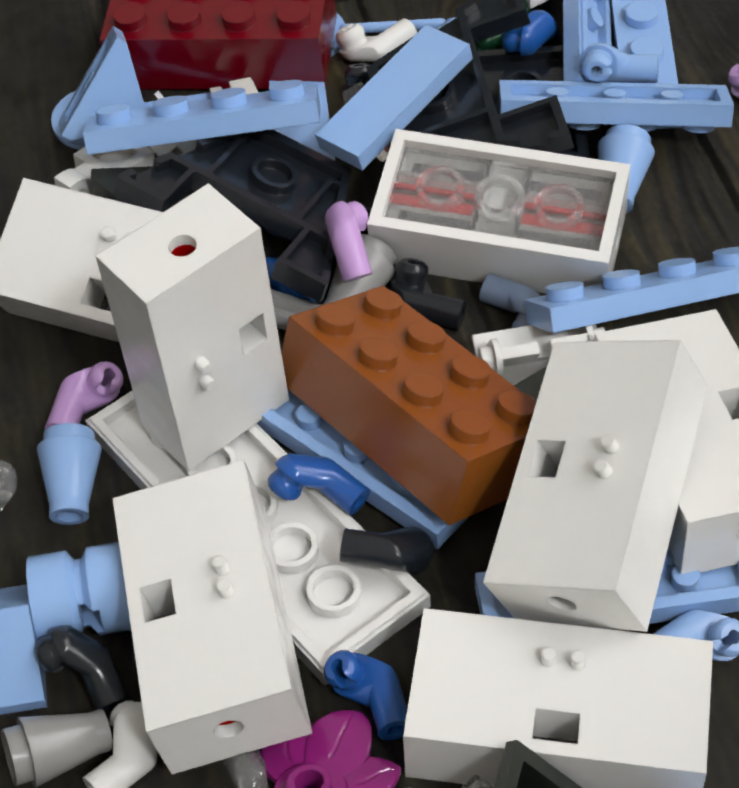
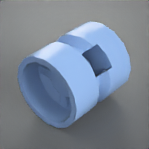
[26,542,131,640]

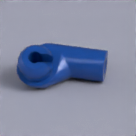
[324,650,408,741]

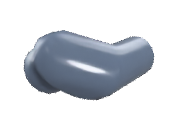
[479,273,540,328]

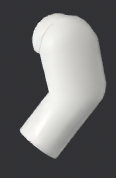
[336,18,418,63]
[83,700,158,788]

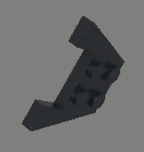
[366,0,574,152]
[112,129,351,303]

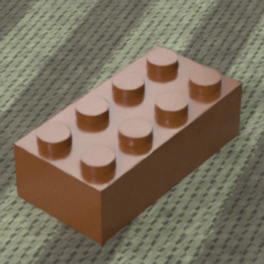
[282,286,536,526]

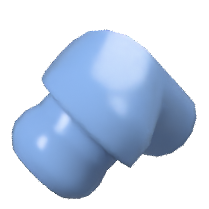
[580,42,659,83]
[654,609,739,661]

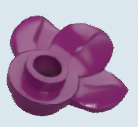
[261,710,401,788]

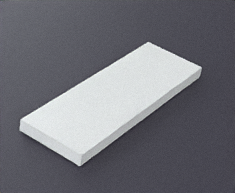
[85,390,431,686]

